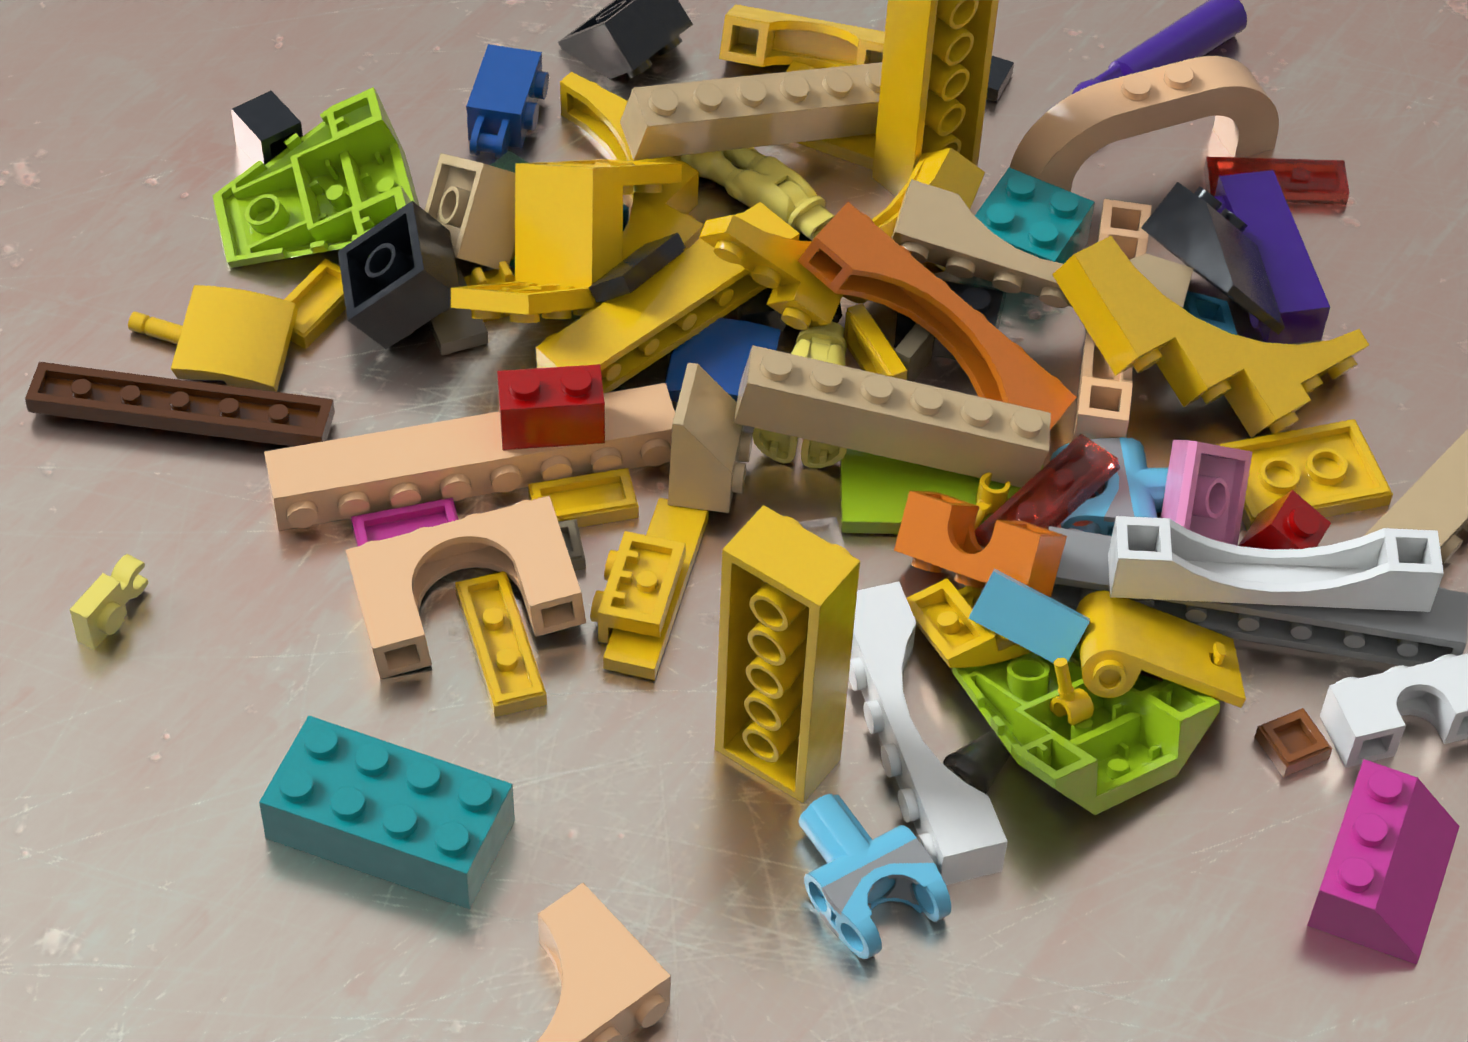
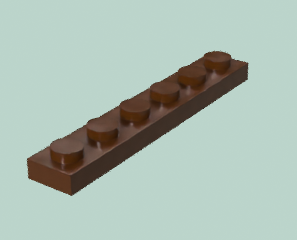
[25,362,335,446]

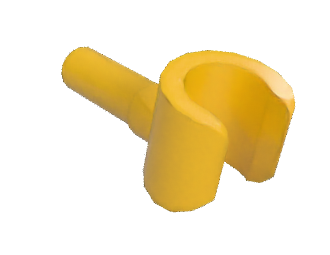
[975,472,1010,531]
[1049,658,1094,726]

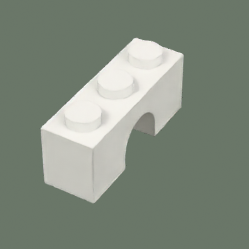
[1320,653,1468,768]

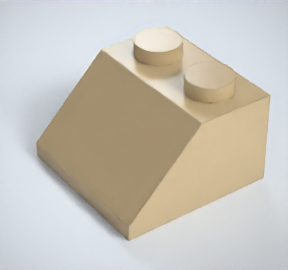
[425,153,515,270]
[668,363,753,513]

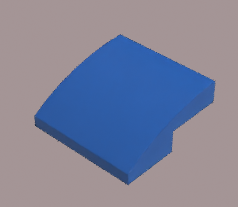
[664,318,781,402]

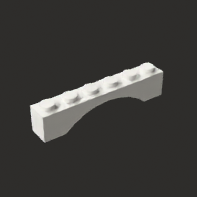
[1108,516,1444,612]
[849,581,1008,885]

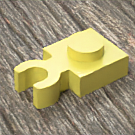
[69,554,149,650]

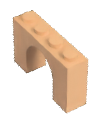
[345,495,586,679]

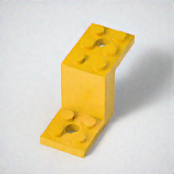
[451,159,682,323]

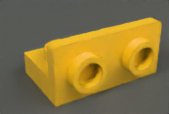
[590,531,686,644]

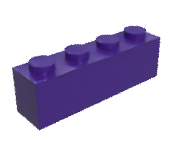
[1214,170,1330,344]

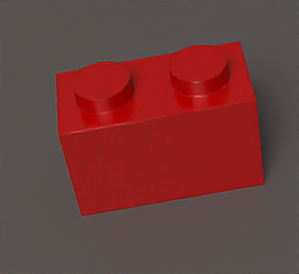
[497,364,605,450]

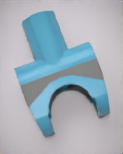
[1050,437,1169,536]
[798,794,951,959]

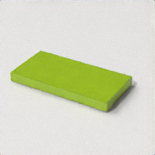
[840,448,1048,536]

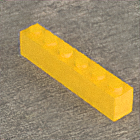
[535,202,800,393]

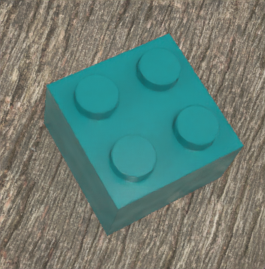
[975,167,1095,297]

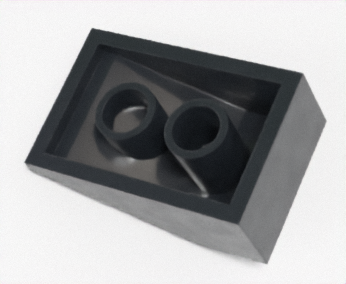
[1141,182,1285,335]

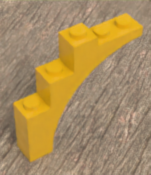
[560,71,704,261]
[699,148,985,330]
[1052,236,1369,438]

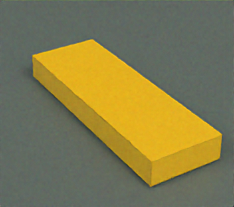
[455,571,547,717]

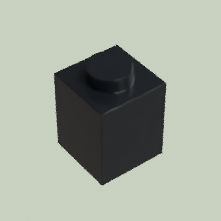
[231,90,303,165]

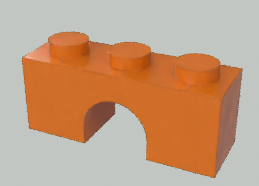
[894,491,1067,597]

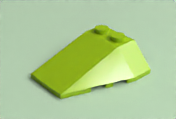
[212,87,420,268]
[952,644,1220,815]

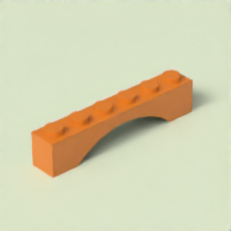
[798,202,1077,430]

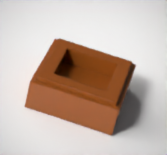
[1255,708,1333,778]

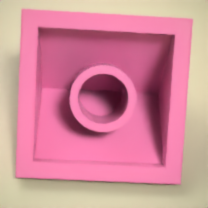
[1161,440,1252,546]

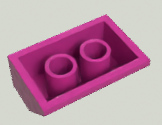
[1307,759,1460,965]

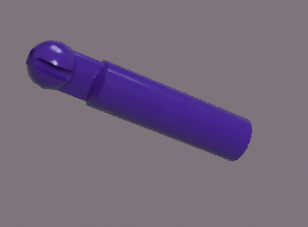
[1072,0,1247,94]

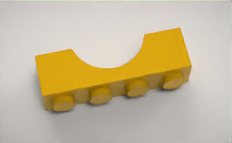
[719,4,885,69]

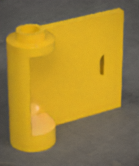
[1076,591,1246,708]

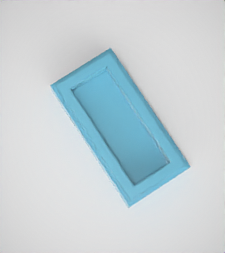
[969,568,1090,663]

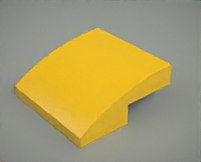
[171,285,298,392]
[906,578,1031,668]

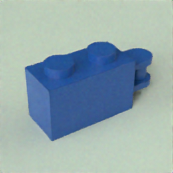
[466,44,549,160]

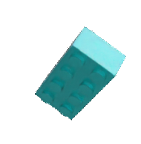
[259,715,515,910]

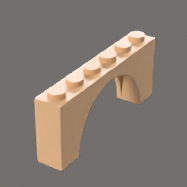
[537,883,671,1042]

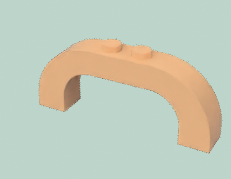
[1010,56,1279,192]

